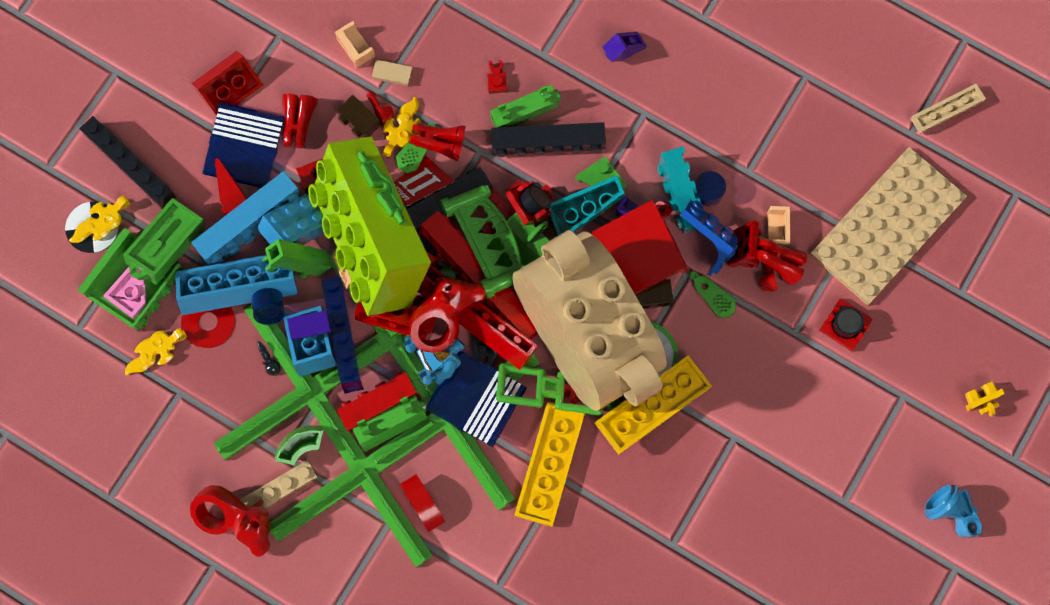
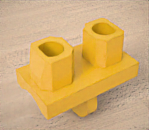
[965,381,1005,416]

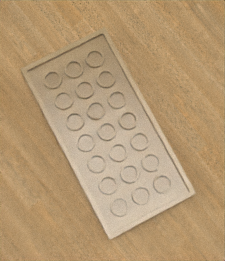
[810,147,967,306]

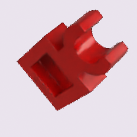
[487,60,507,94]

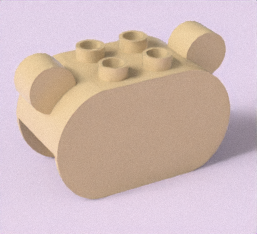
[513,230,667,411]

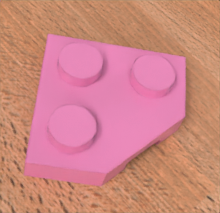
[103,267,147,320]

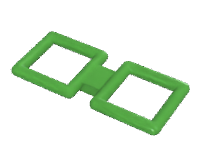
[496,363,602,415]

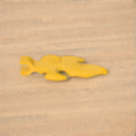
[382,97,420,158]
[69,195,131,243]
[125,328,188,376]

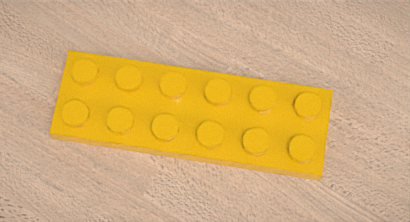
[595,355,712,455]
[514,402,585,527]

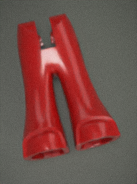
[282,93,318,148]
[409,124,466,161]
[756,238,807,285]

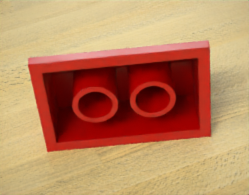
[191,51,263,118]

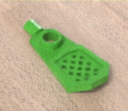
[396,123,436,173]
[688,271,736,318]

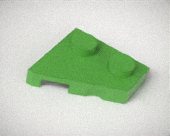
[575,156,627,190]

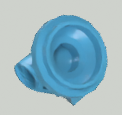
[924,485,982,538]

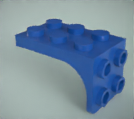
[680,200,738,276]

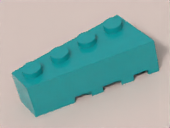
[657,146,701,234]
[549,175,625,236]

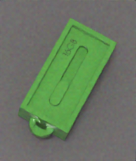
[123,198,205,285]

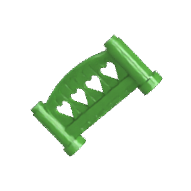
[439,185,524,299]

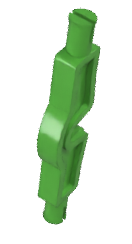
[357,151,407,225]

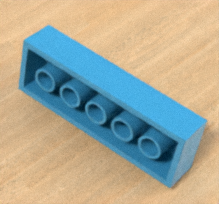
[191,171,301,265]
[176,255,298,315]

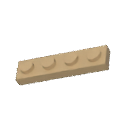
[910,84,986,134]
[240,460,318,509]

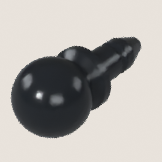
[257,341,281,376]

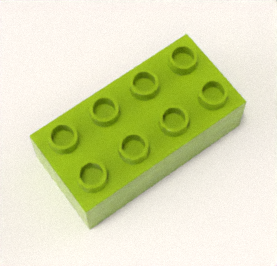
[308,137,431,316]

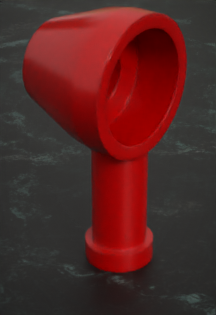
[366,91,394,124]
[760,264,778,292]

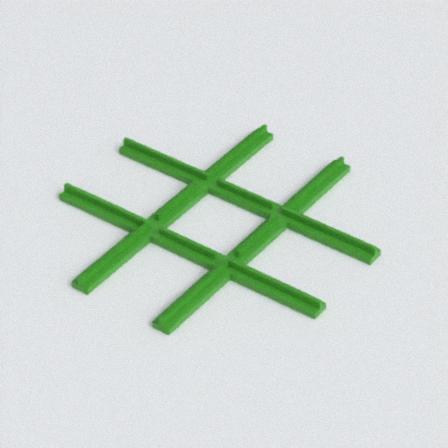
[214,249,540,568]

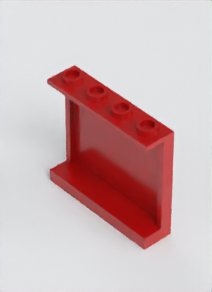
[591,200,689,295]

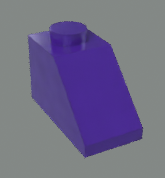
[602,32,647,62]

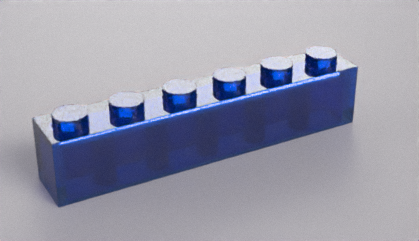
[321,276,364,394]

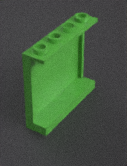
[78,228,184,332]

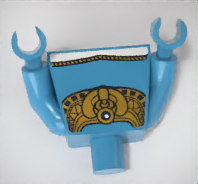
[404,337,465,385]

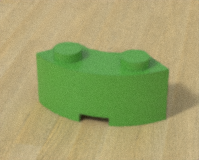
[275,425,323,465]

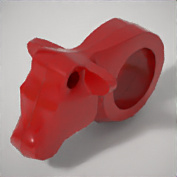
[408,276,486,353]
[190,485,270,557]

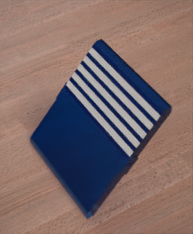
[202,102,285,188]
[426,351,527,447]

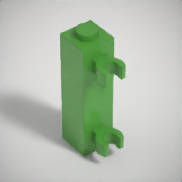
[490,84,561,127]
[262,239,332,279]
[353,395,428,452]

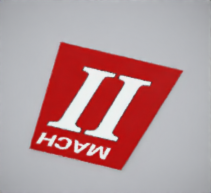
[393,156,454,206]

